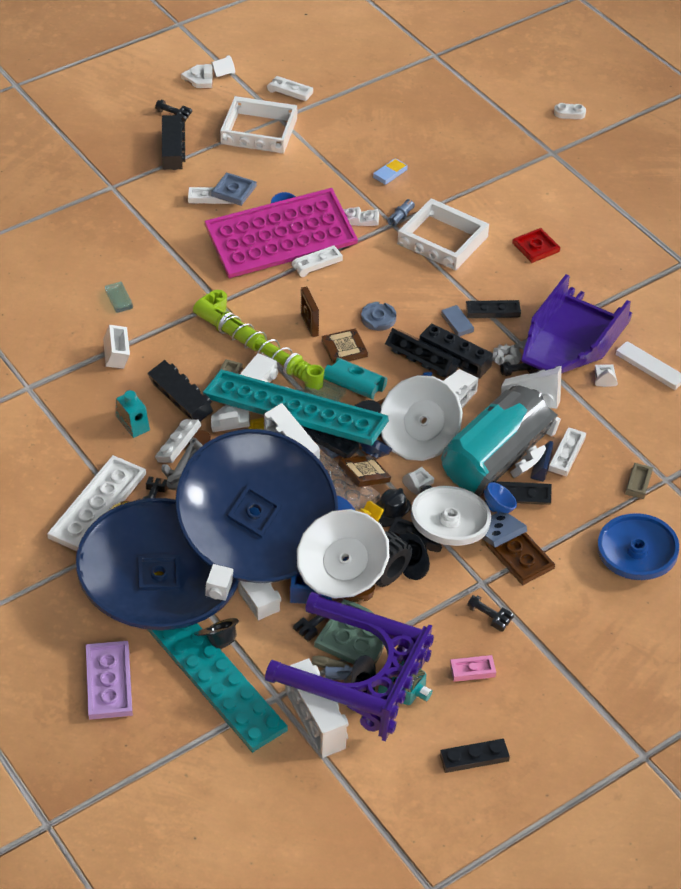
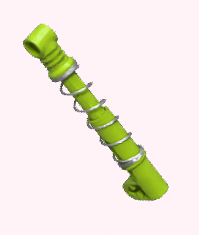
[193,290,324,391]

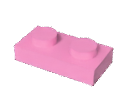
[450,655,496,682]

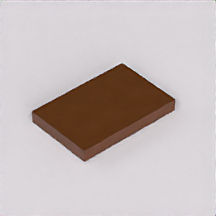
[486,532,555,586]

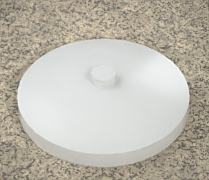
[411,486,491,546]

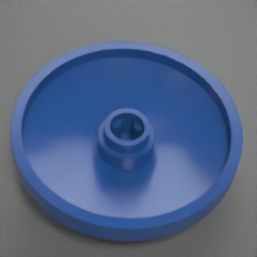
[598,513,679,580]

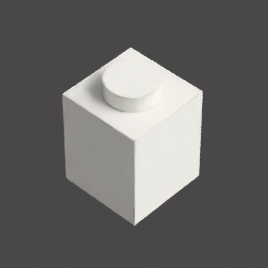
[205,564,233,601]

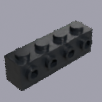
[162,115,186,170]
[419,323,493,379]
[385,328,461,378]
[147,360,213,422]

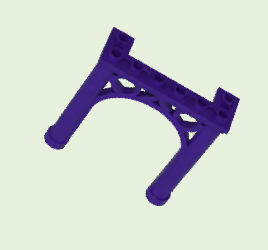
[265,592,434,742]

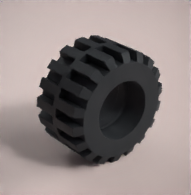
[375,531,412,587]

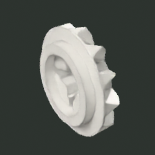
[493,344,522,365]

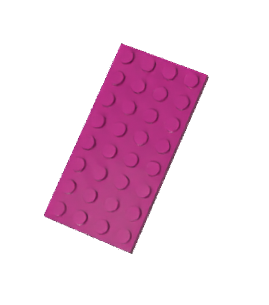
[204,188,358,278]

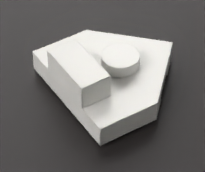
[181,64,213,88]
[211,405,250,432]

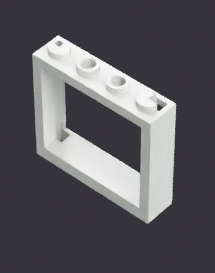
[220,96,297,154]
[397,198,489,271]

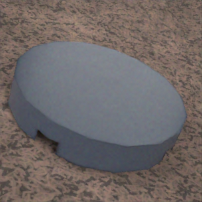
[361,302,396,331]

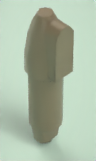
[312,656,351,668]

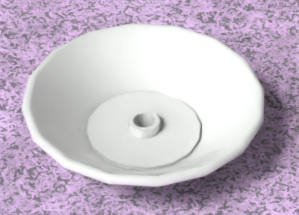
[381,375,463,461]
[297,509,389,599]

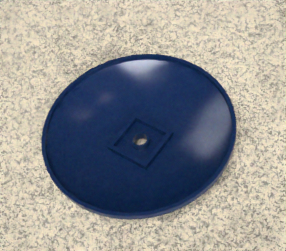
[175,429,338,583]
[76,498,240,630]

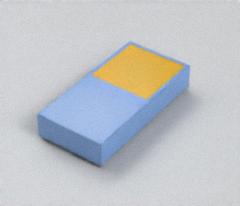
[373,158,408,185]

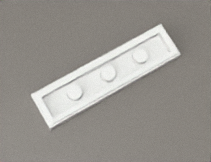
[616,341,681,390]

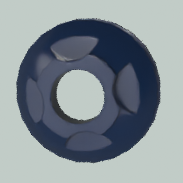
[360,439,392,459]

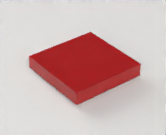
[512,228,561,263]

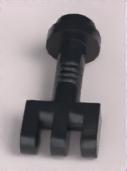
[155,99,192,122]
[500,361,541,376]
[142,476,168,499]
[467,595,514,632]
[293,615,326,641]

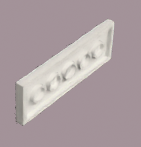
[47,455,146,551]

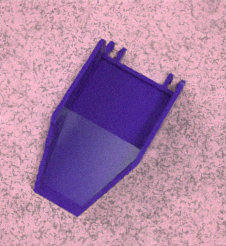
[522,274,632,374]

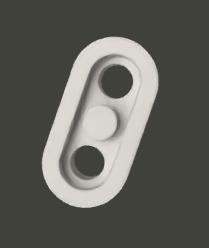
[554,103,586,119]

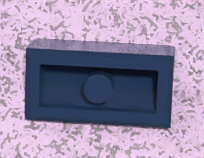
[530,441,553,482]

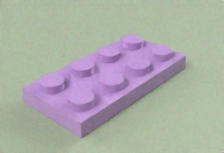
[86,641,133,720]

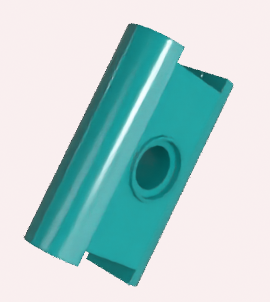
[324,357,388,400]

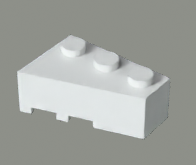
[501,366,562,409]
[444,369,478,408]
[264,403,320,460]

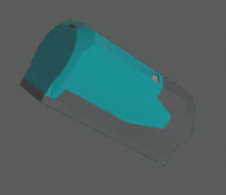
[441,385,558,497]

